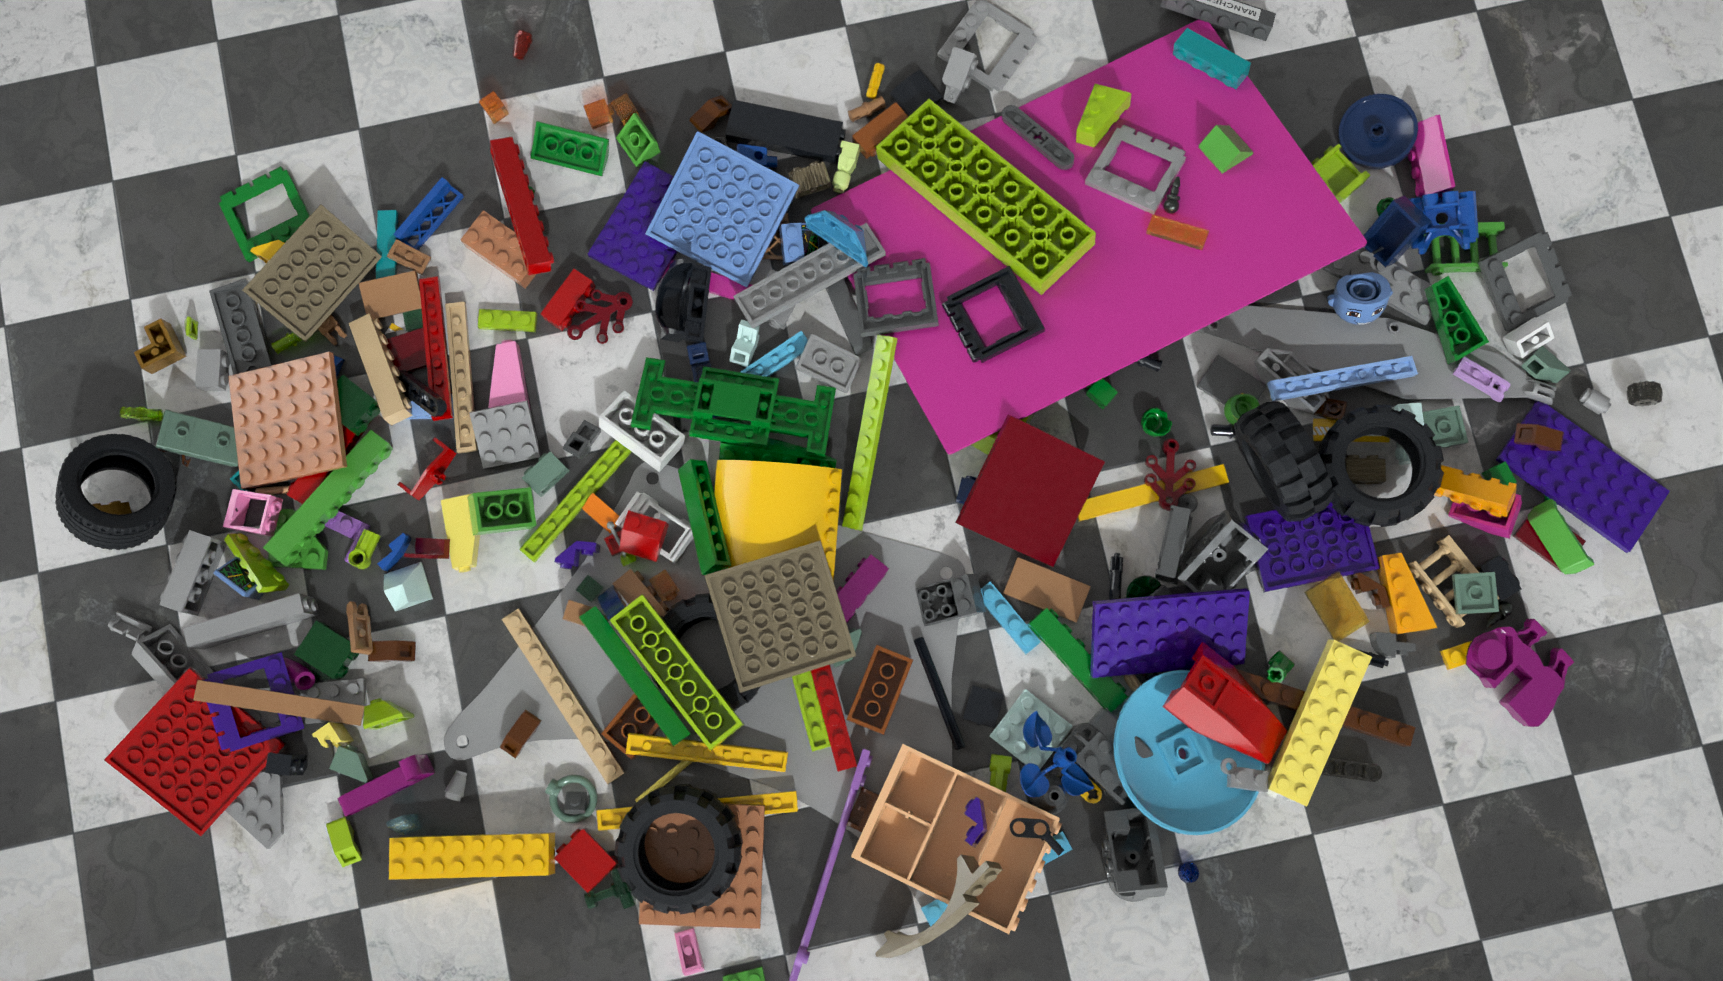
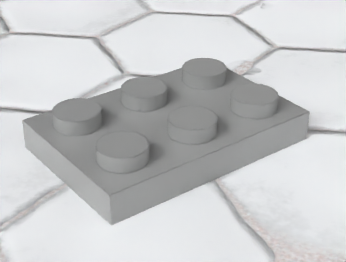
[795,334,863,394]

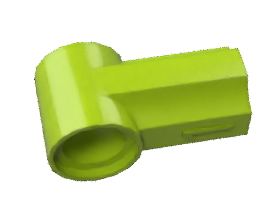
[348,529,381,569]
[989,754,1012,792]

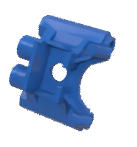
[1409,191,1479,254]

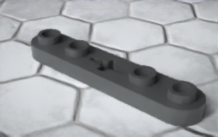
[1002,105,1074,170]

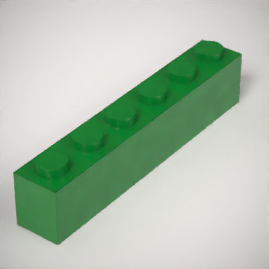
[678,459,731,575]
[1027,608,1128,712]

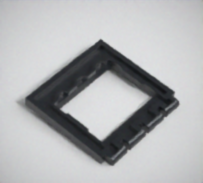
[942,266,1045,363]

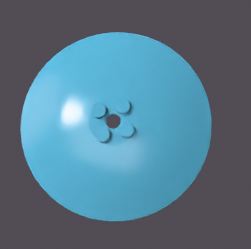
[1114,670,1265,835]

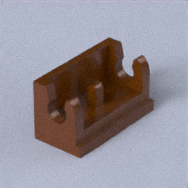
[846,787,879,832]

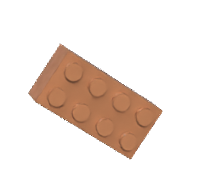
[460,210,536,289]

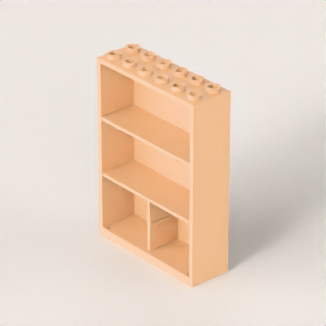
[851,744,1062,934]

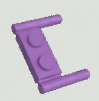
[325,511,370,563]

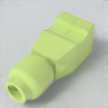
[832,141,860,193]

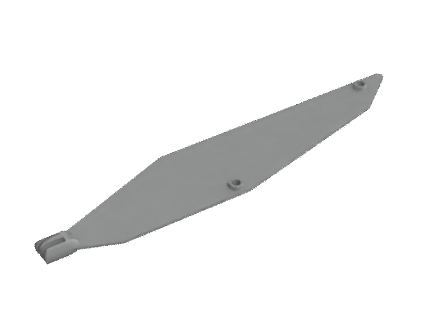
[1198,305,1557,405]

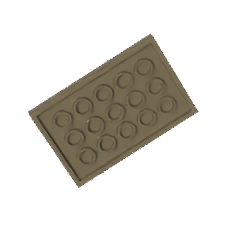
[242,204,382,342]

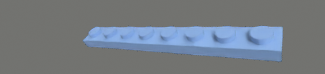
[1267,356,1418,401]

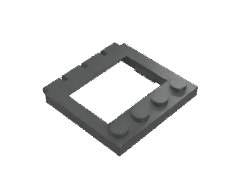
[1478,232,1572,331]
[853,258,939,337]

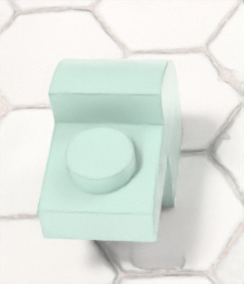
[730,320,760,367]

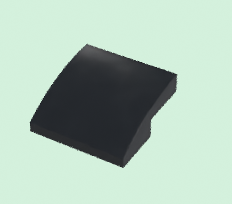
[889,69,943,117]

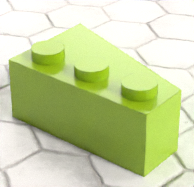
[1076,84,1131,147]

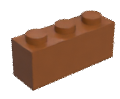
[852,102,908,159]

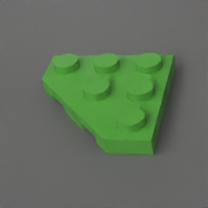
[268,509,328,570]

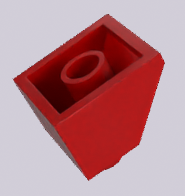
[619,510,669,562]

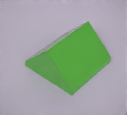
[616,113,660,167]
[1198,125,1253,174]

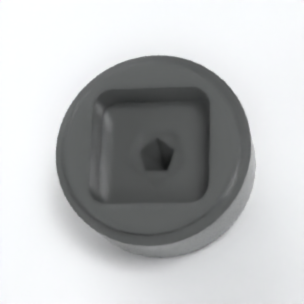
[1177,494,1198,513]

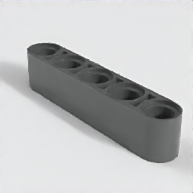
[826,278,874,356]

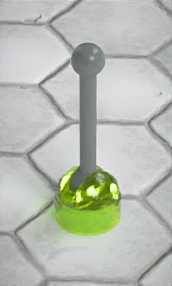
[606,521,637,567]

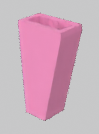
[488,340,531,411]

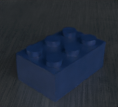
[1363,195,1432,268]

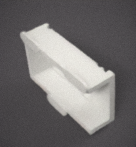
[615,491,693,564]

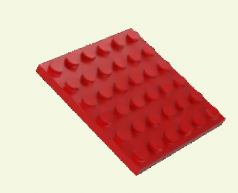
[104,667,285,836]

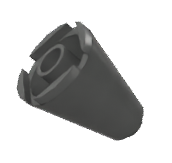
[1030,774,1069,815]

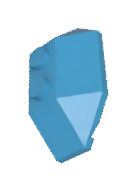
[805,210,868,267]

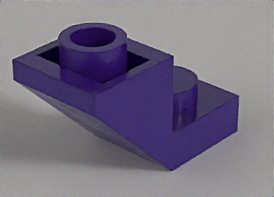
[554,541,600,569]
[964,797,988,848]

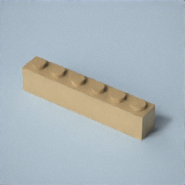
[349,314,413,425]

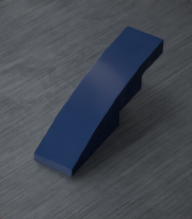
[598,585,627,620]

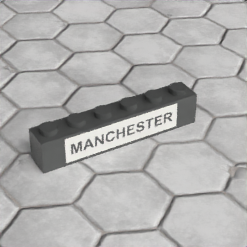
[1160,0,1276,41]

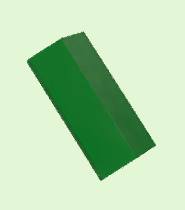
[530,121,609,176]

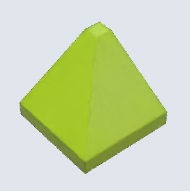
[184,317,198,340]

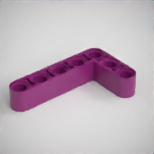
[337,754,435,817]

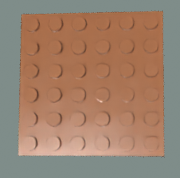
[228,352,347,489]
[639,803,765,929]

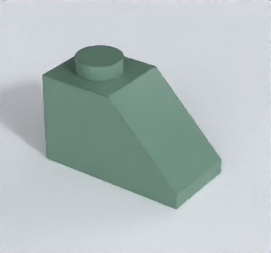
[329,744,373,783]

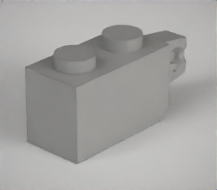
[942,47,978,104]

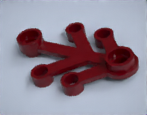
[567,290,633,344]
[1144,438,1196,511]

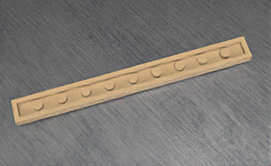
[502,609,625,784]

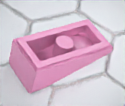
[674,928,705,976]

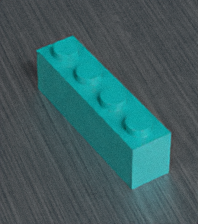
[1173,28,1251,89]

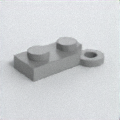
[1220,758,1268,792]

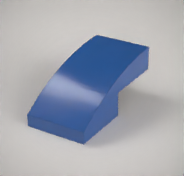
[377,533,411,572]

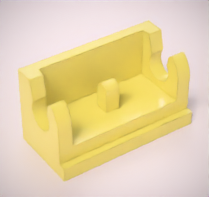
[312,722,354,748]

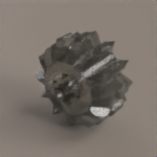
[1626,381,1663,407]

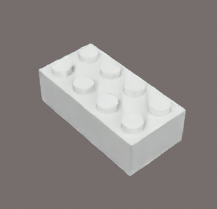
[599,390,685,472]

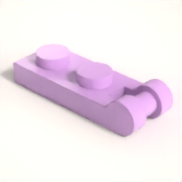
[1453,356,1511,402]

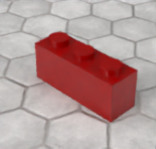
[540,269,596,331]

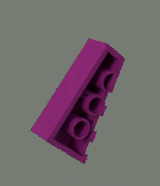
[836,554,889,624]

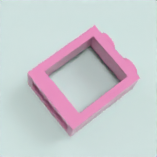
[223,489,283,537]

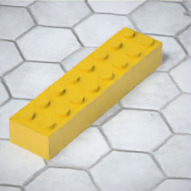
[389,832,555,880]

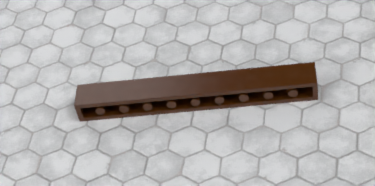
[1237,669,1416,747]

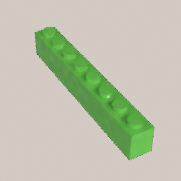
[263,430,393,566]

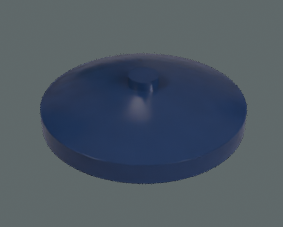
[1339,94,1418,169]

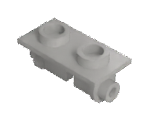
[108,611,152,641]

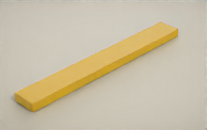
[1078,464,1229,522]
[626,733,788,772]

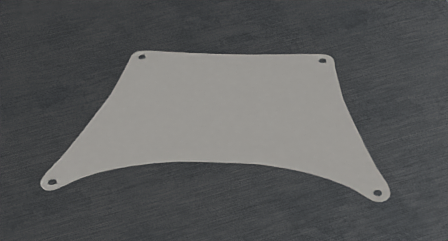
[444,462,965,907]

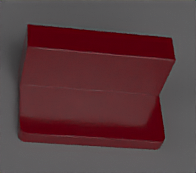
[404,538,450,559]

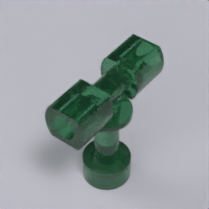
[584,868,637,909]

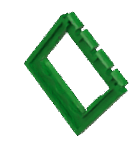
[219,166,310,262]

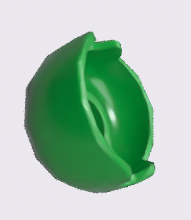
[1141,407,1172,437]

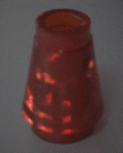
[513,30,533,60]

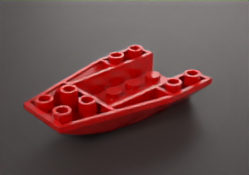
[1162,642,1287,764]

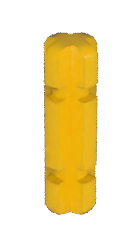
[866,63,885,99]

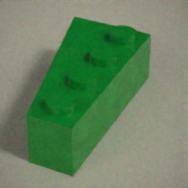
[1424,276,1489,364]

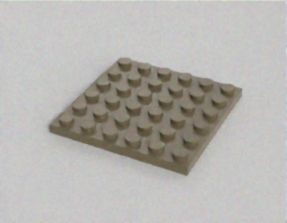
[704,541,856,693]

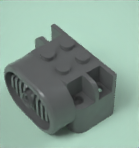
[1176,510,1268,592]
[1057,708,1153,805]
[1101,808,1168,902]

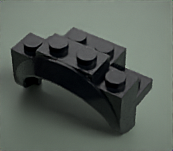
[655,259,712,343]

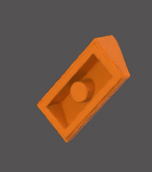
[582,493,620,534]

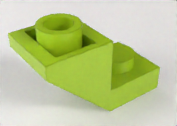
[326,816,362,868]

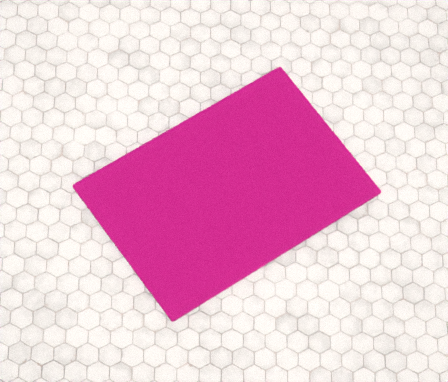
[811,19,1367,455]

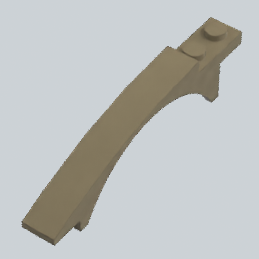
[875,854,1003,958]

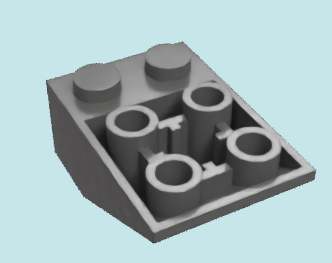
[915,574,986,626]

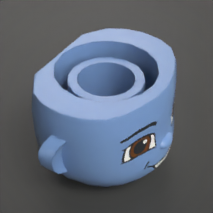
[1327,272,1393,325]

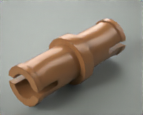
[848,96,886,122]

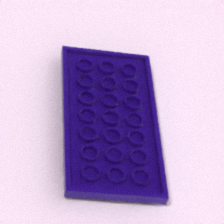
[1496,401,1670,553]
[1090,588,1250,678]

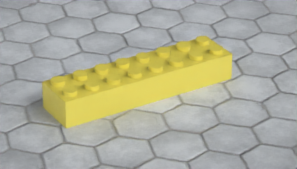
[1268,639,1372,807]

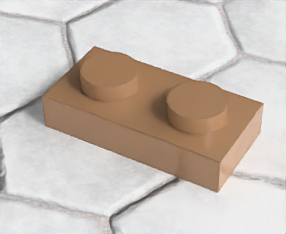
[387,239,431,275]

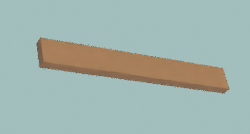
[193,680,364,726]

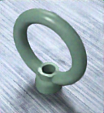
[545,775,597,823]

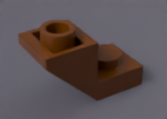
[689,95,732,133]
[1514,423,1564,451]
[1350,573,1390,610]
[368,640,416,663]
[500,709,542,759]

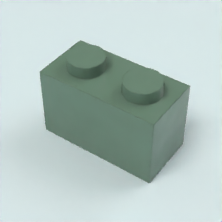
[522,451,569,497]

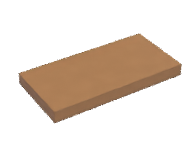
[1003,557,1091,623]

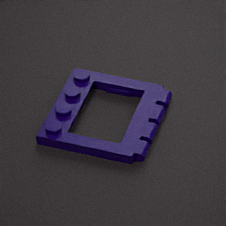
[204,652,305,752]

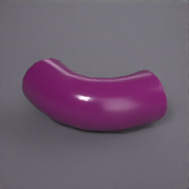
[270,654,315,690]

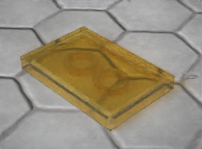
[1304,571,1370,642]

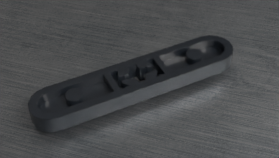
[398,370,447,417]

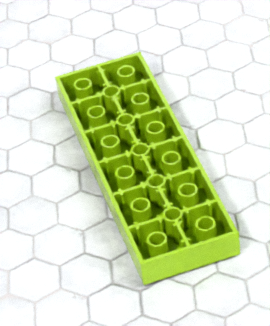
[876,99,1096,295]

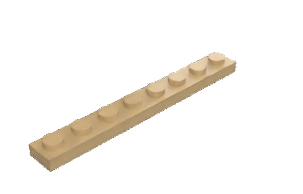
[445,302,478,453]

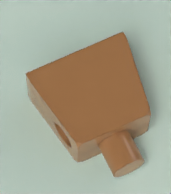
[562,600,609,627]

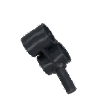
[1010,818,1064,856]

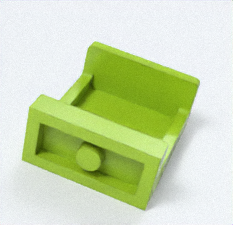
[1311,144,1371,203]

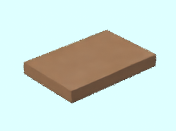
[359,271,422,319]

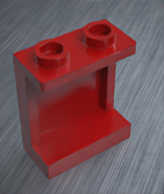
[554,828,619,893]

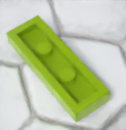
[478,309,537,332]

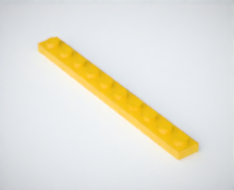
[597,791,798,831]

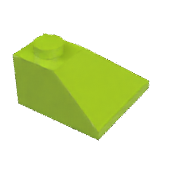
[363,698,414,730]

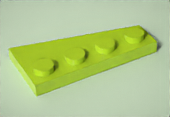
[224,533,290,593]

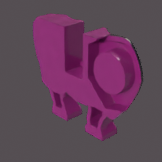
[1466,619,1574,727]

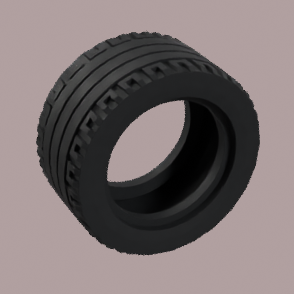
[55,433,177,550]

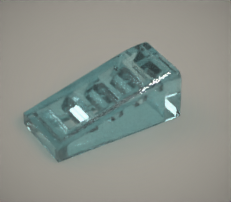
[386,813,421,835]

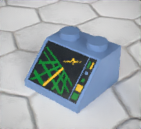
[779,223,819,265]
[213,557,265,600]

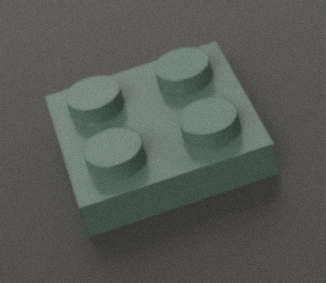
[1423,405,1469,448]
[1452,572,1499,614]

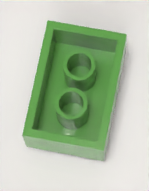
[467,487,537,535]

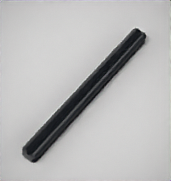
[914,637,965,750]

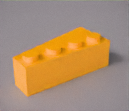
[1434,465,1517,517]
[1377,553,1437,635]

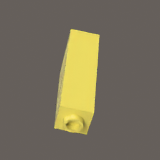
[441,494,480,573]

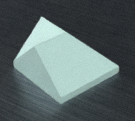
[384,562,433,611]

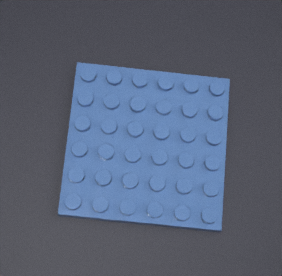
[645,131,800,288]

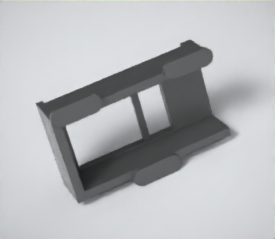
[1155,505,1193,585]

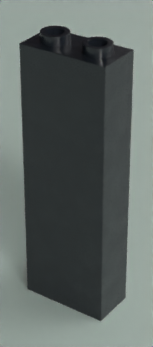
[725,100,846,164]

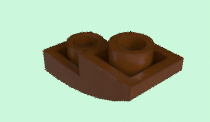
[1310,395,1347,421]

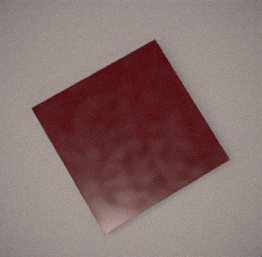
[955,414,1105,567]

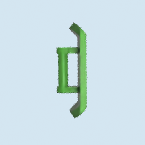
[1528,499,1594,575]

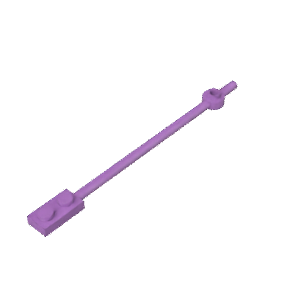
[789,749,873,981]

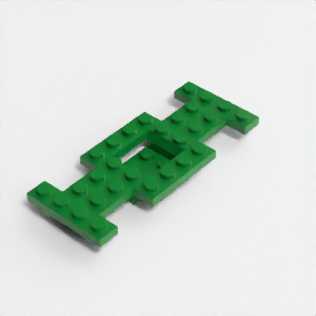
[631,357,836,458]

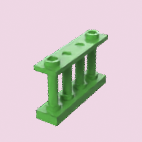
[1424,222,1508,276]

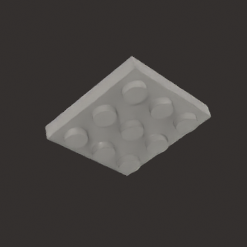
[469,400,541,469]

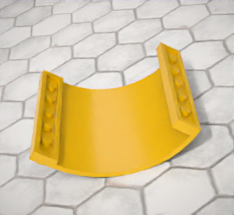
[714,460,842,582]

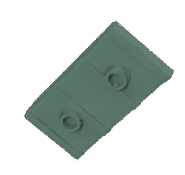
[156,409,238,467]

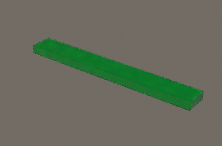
[579,605,690,747]

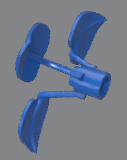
[1020,711,1094,798]

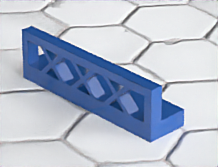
[394,177,464,250]

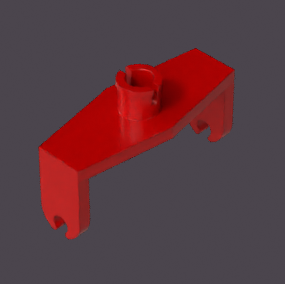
[397,437,457,500]

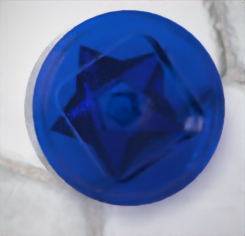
[1178,862,1199,883]

